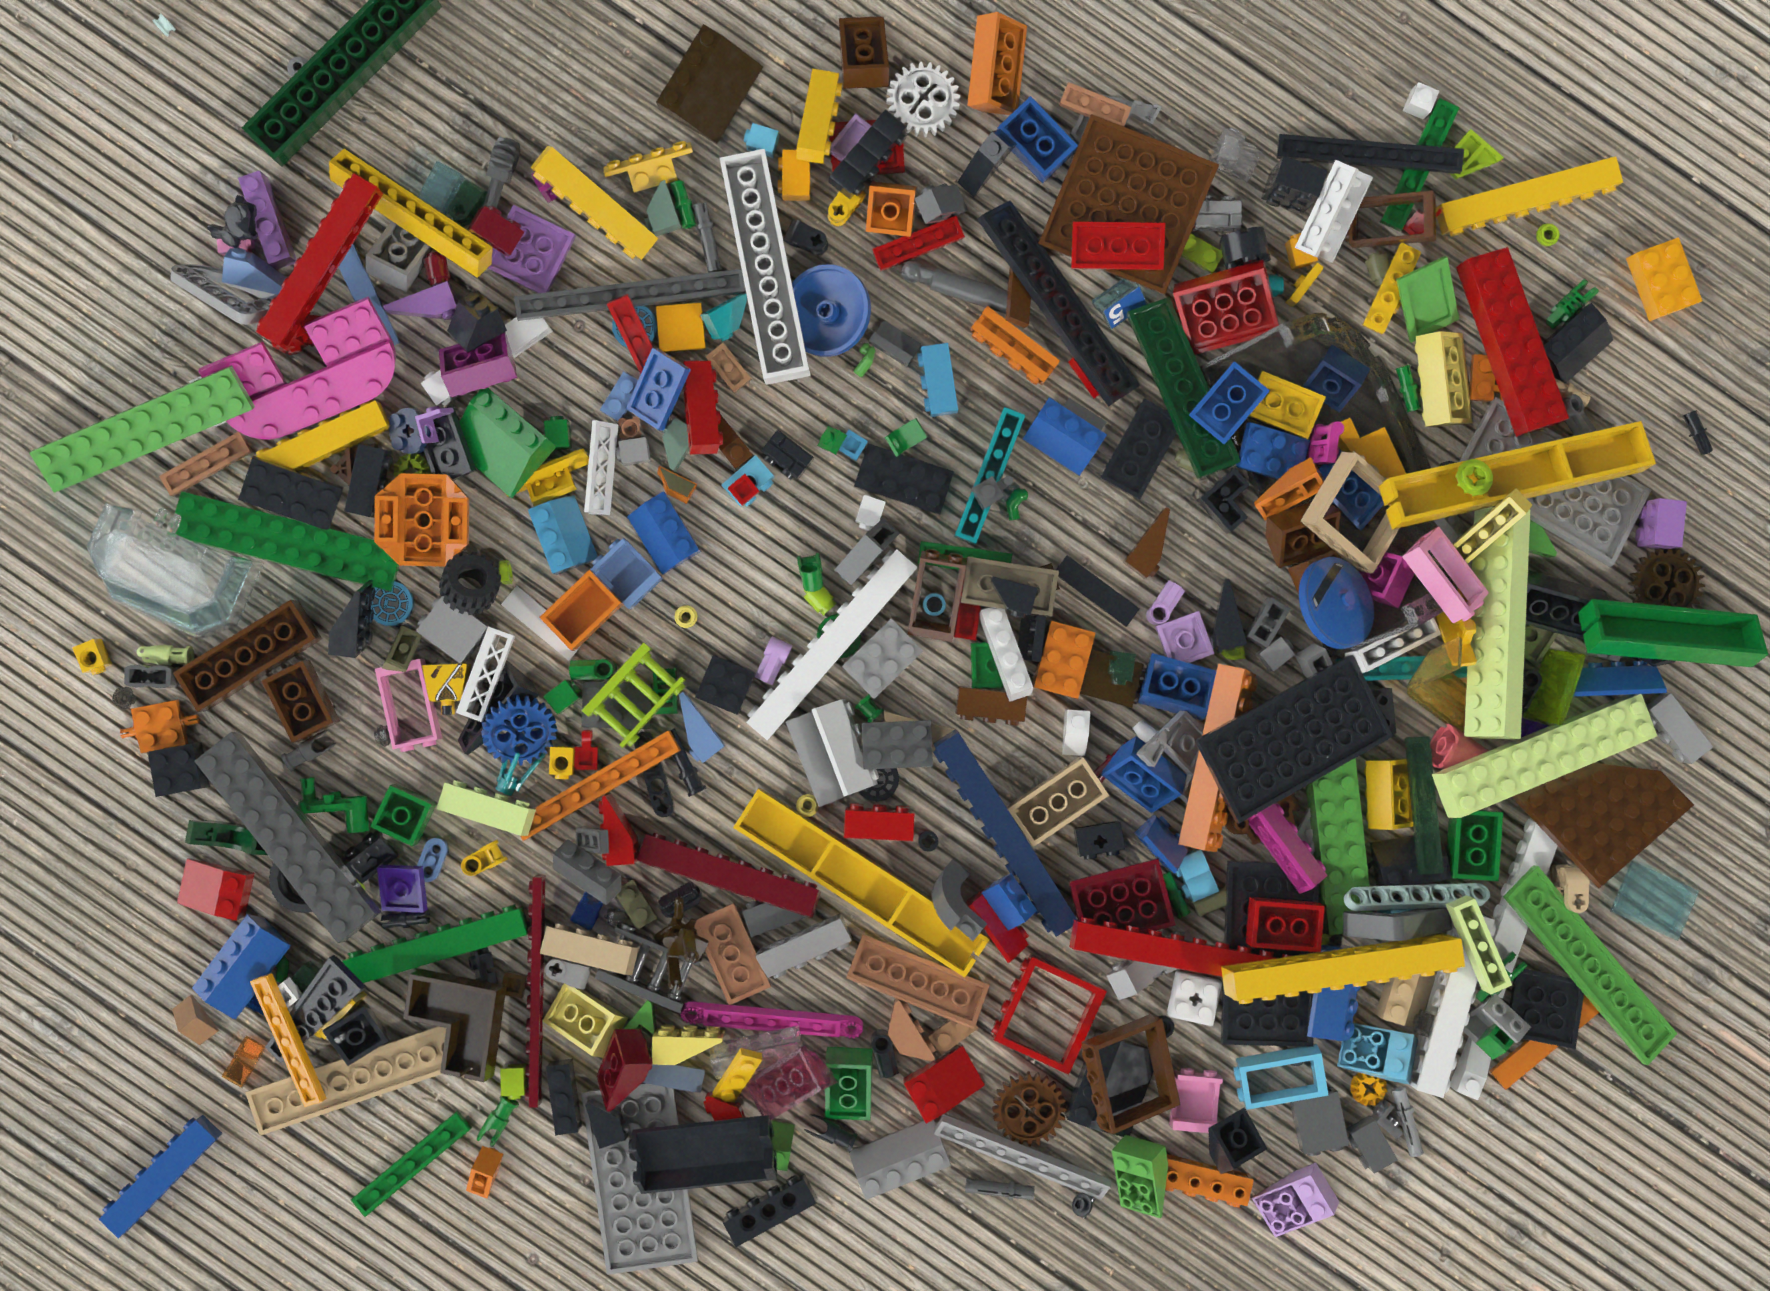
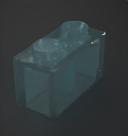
[418,161,466,216]

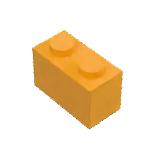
[778,150,810,201]

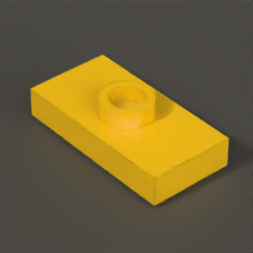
[1285,262,1323,307]

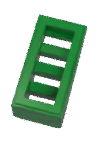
[653,668,678,714]

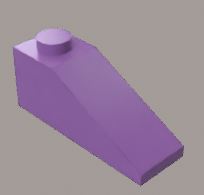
[383,281,458,320]

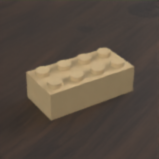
[1006,756,1109,847]

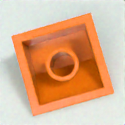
[866,181,917,237]

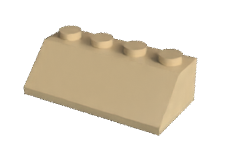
[1376,936,1437,1028]

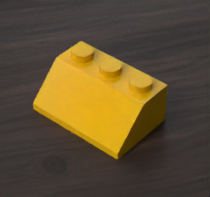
[1364,758,1416,830]

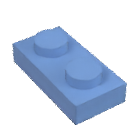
[600,371,638,421]

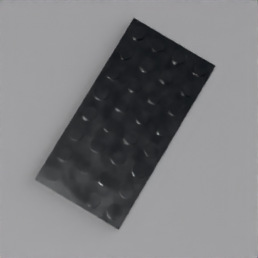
[1195,655,1393,823]
[1221,861,1319,1047]

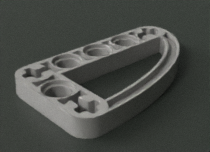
[170,264,278,325]

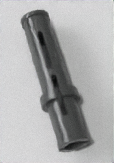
[692,202,722,273]
[965,1178,1035,1201]

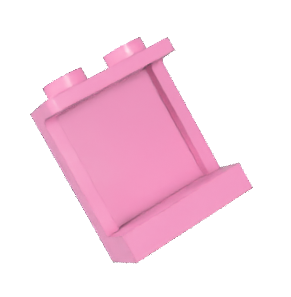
[1169,1068,1223,1133]

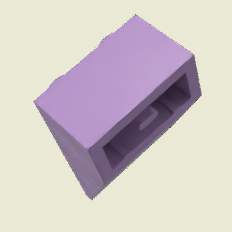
[1252,1163,1339,1237]

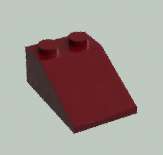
[596,1029,653,1112]

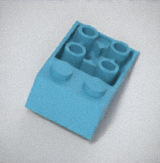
[1337,1023,1418,1085]

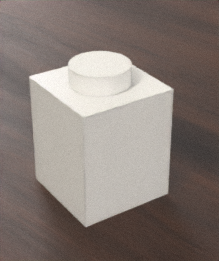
[1403,82,1439,119]
[856,495,886,531]

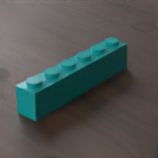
[954,407,1025,545]

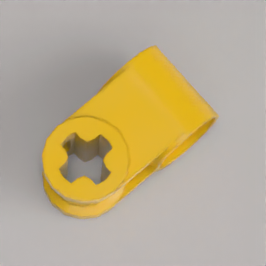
[828,191,866,227]
[461,840,508,876]

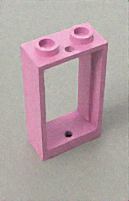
[1402,526,1489,623]
[375,659,443,752]

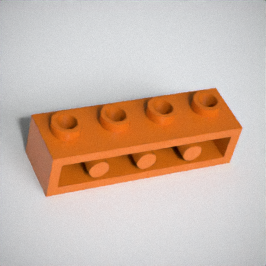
[1165,1154,1254,1208]

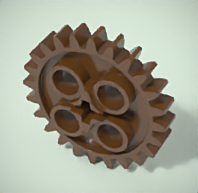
[992,1071,1067,1147]

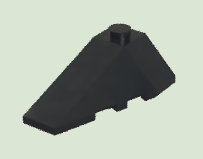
[458,660,539,755]

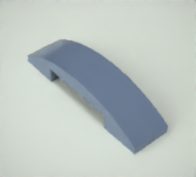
[642,1064,705,1093]

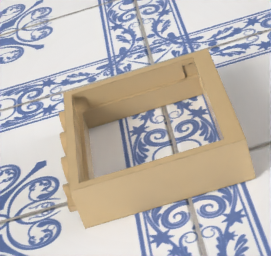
[1301,451,1400,573]

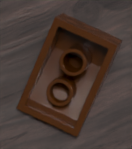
[839,17,889,89]

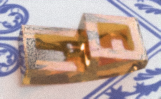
[221,1035,266,1088]

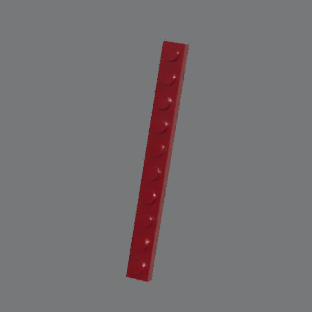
[525,875,546,1108]

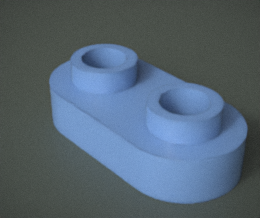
[417,837,449,882]

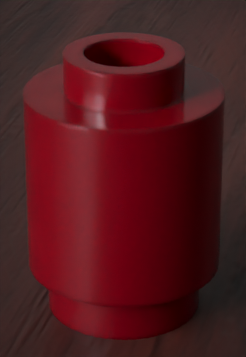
[423,252,450,287]

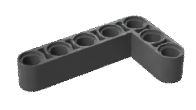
[1343,908,1452,941]

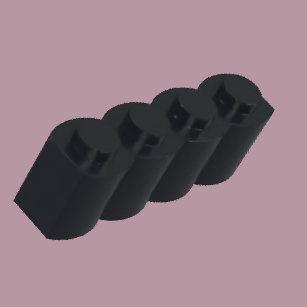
[828,110,907,199]

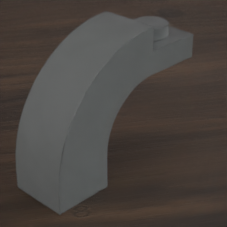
[932,859,987,941]

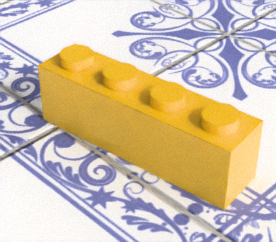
[796,68,843,164]

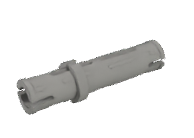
[1392,1086,1424,1157]

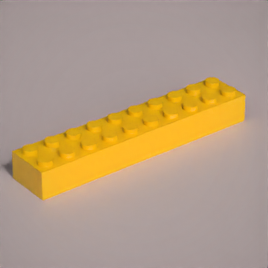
[1221,934,1465,1004]

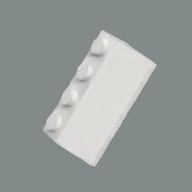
[812,699,879,796]

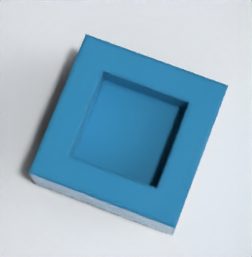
[838,430,868,461]

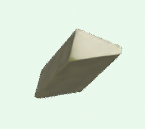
[382,625,422,672]

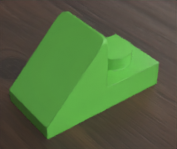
[624,1000,657,1035]
[772,1121,795,1171]

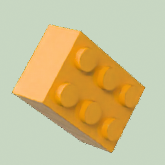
[1626,237,1702,322]

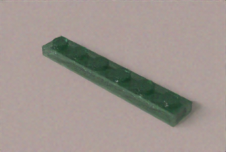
[1404,736,1444,875]

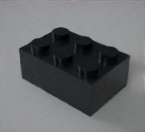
[1261,156,1328,214]

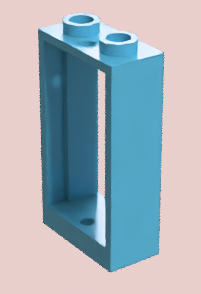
[1233,1044,1328,1110]

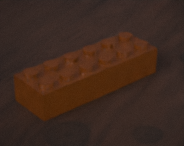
[173,600,322,712]

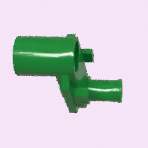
[297,777,370,833]

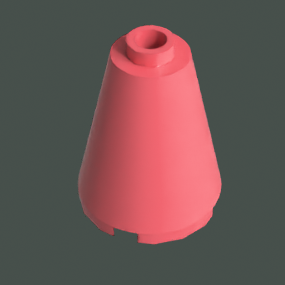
[1428,724,1489,769]

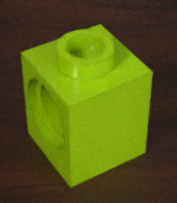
[500,1063,528,1100]

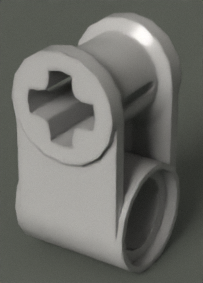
[545,957,592,989]

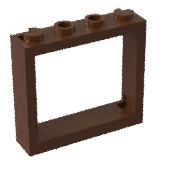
[1081,1014,1181,1134]

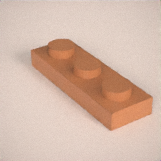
[1059,82,1132,127]

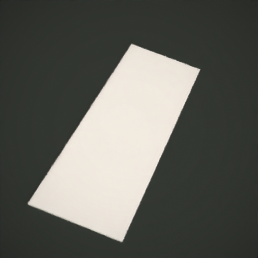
[501,586,582,661]

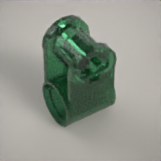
[448,180,487,227]

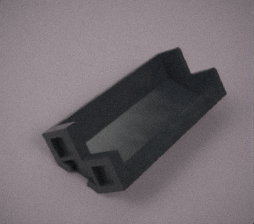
[628,1115,777,1194]

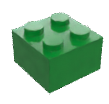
[370,783,437,846]

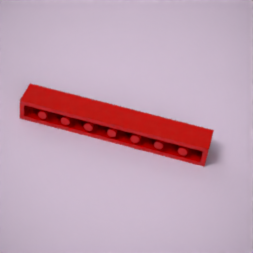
[255,173,383,351]

